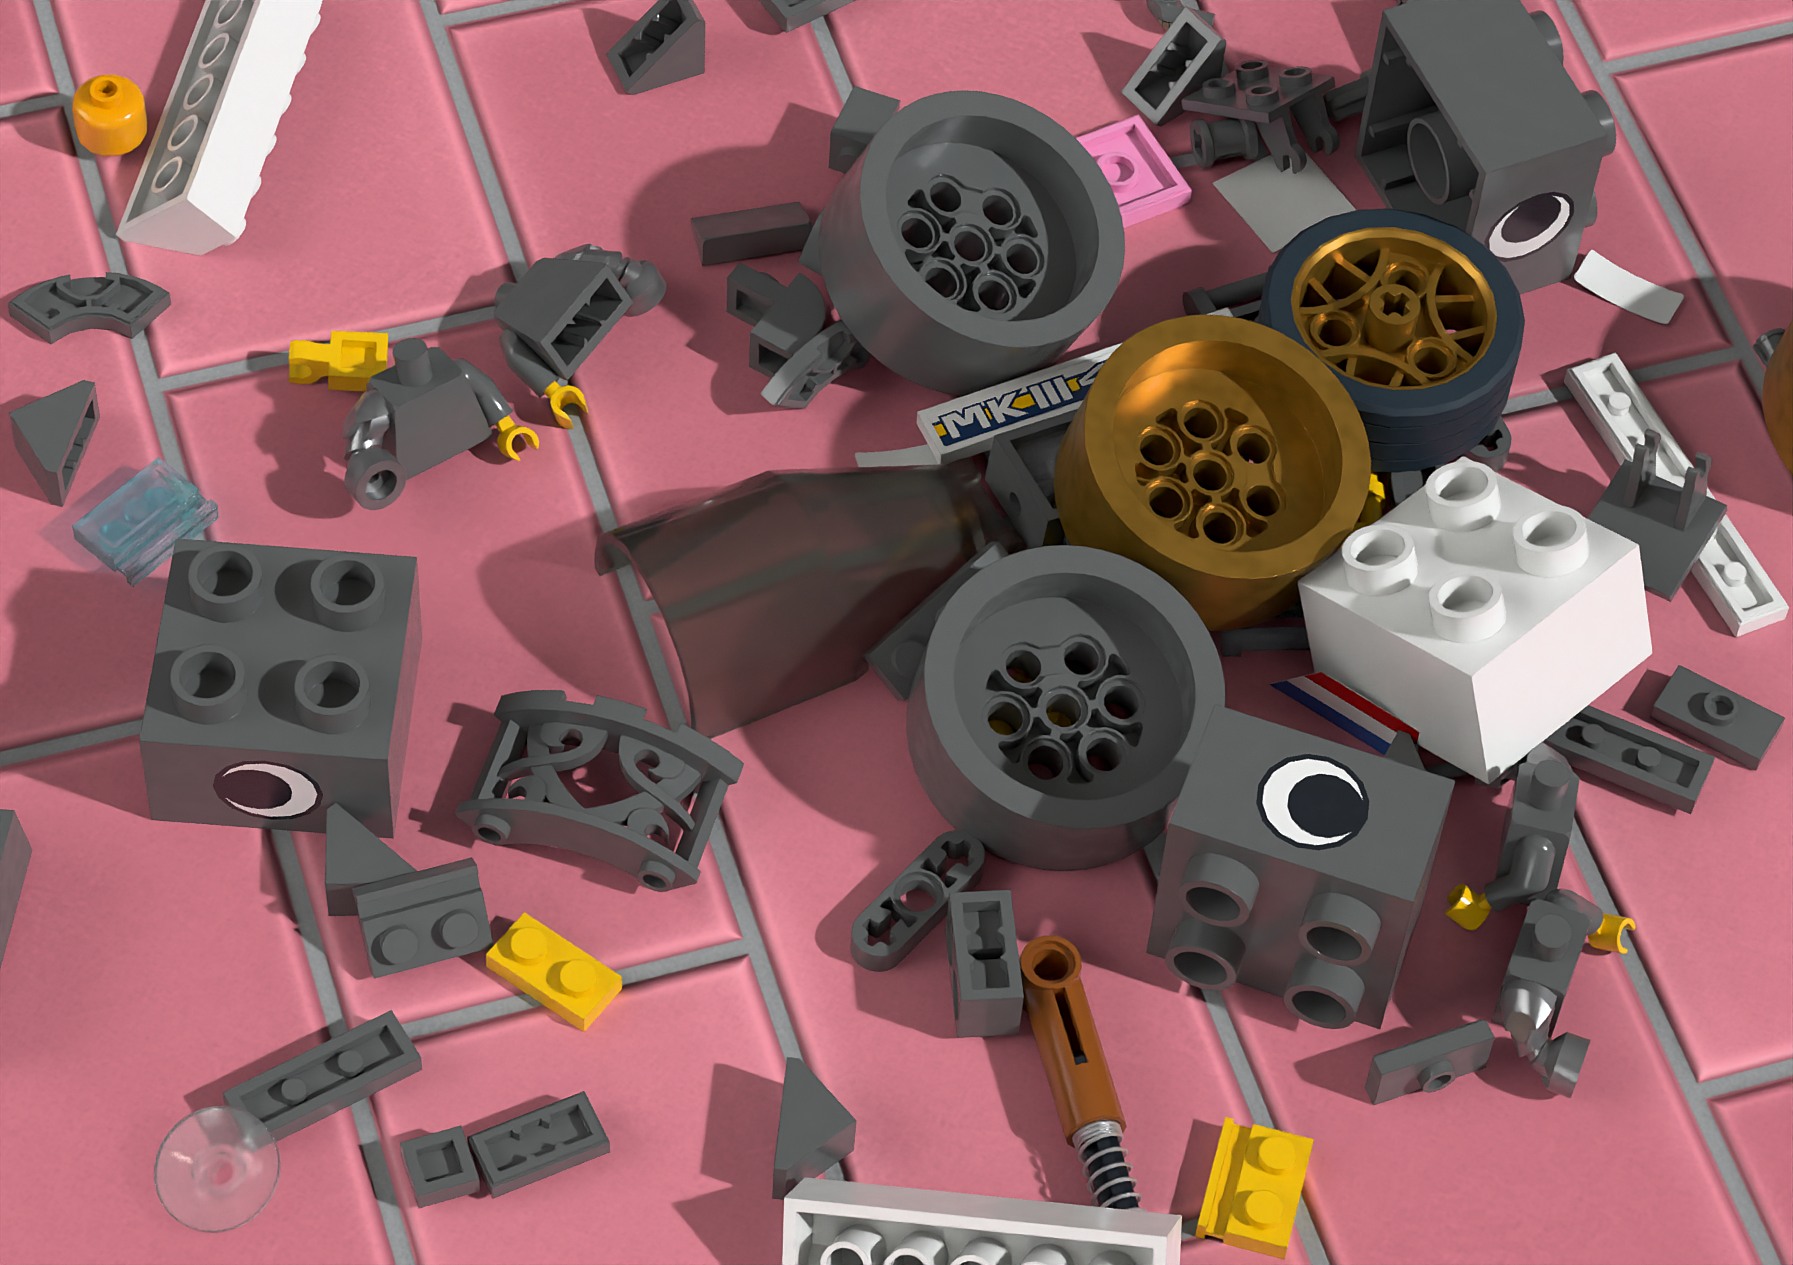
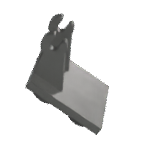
[1181,60,1340,174]
[1588,429,1728,602]

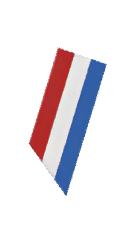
[1269,671,1420,755]

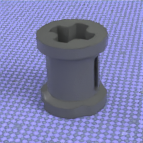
[1190,118,1258,169]

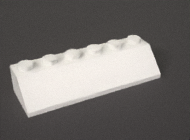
[116,0,323,256]
[782,1177,1182,1265]

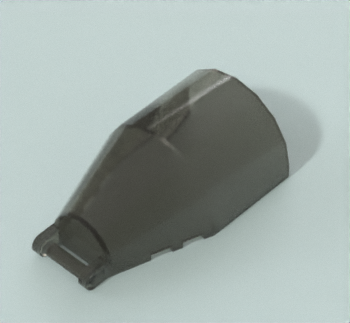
[594,458,1027,739]

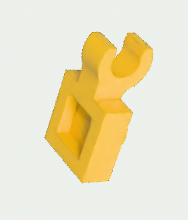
[289,330,388,392]

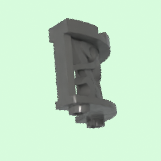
[455,690,744,892]

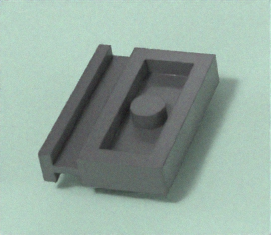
[352,857,494,979]

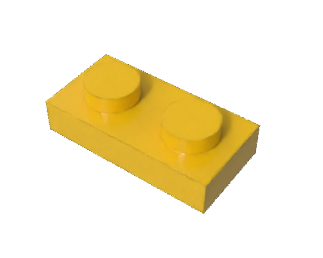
[486,912,622,1032]

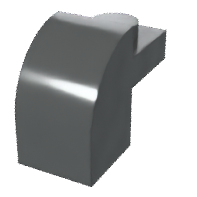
[726,263,826,379]

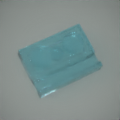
[72,457,219,587]

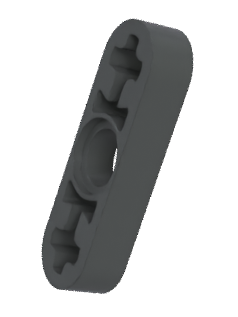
[850,830,985,972]

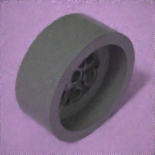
[819,90,1125,396]
[906,545,1226,871]

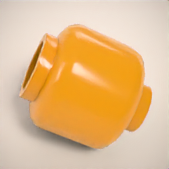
[72,74,147,156]

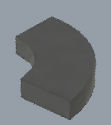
[8,272,171,344]
[760,320,872,409]

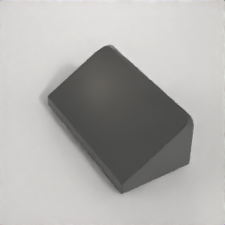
[691,202,812,266]

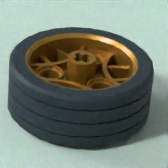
[1257,209,1525,472]

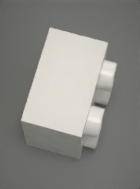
[1298,456,1653,784]

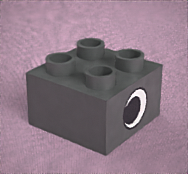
[1355,0,1616,294]
[139,538,422,839]
[1146,704,1455,1029]

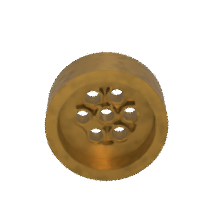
[1054,314,1371,631]

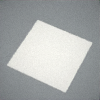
[1212,152,1356,253]

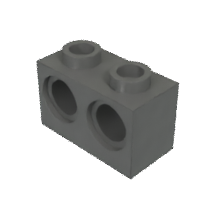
[945,890,1024,1038]

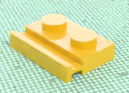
[1195,1117,1314,1260]

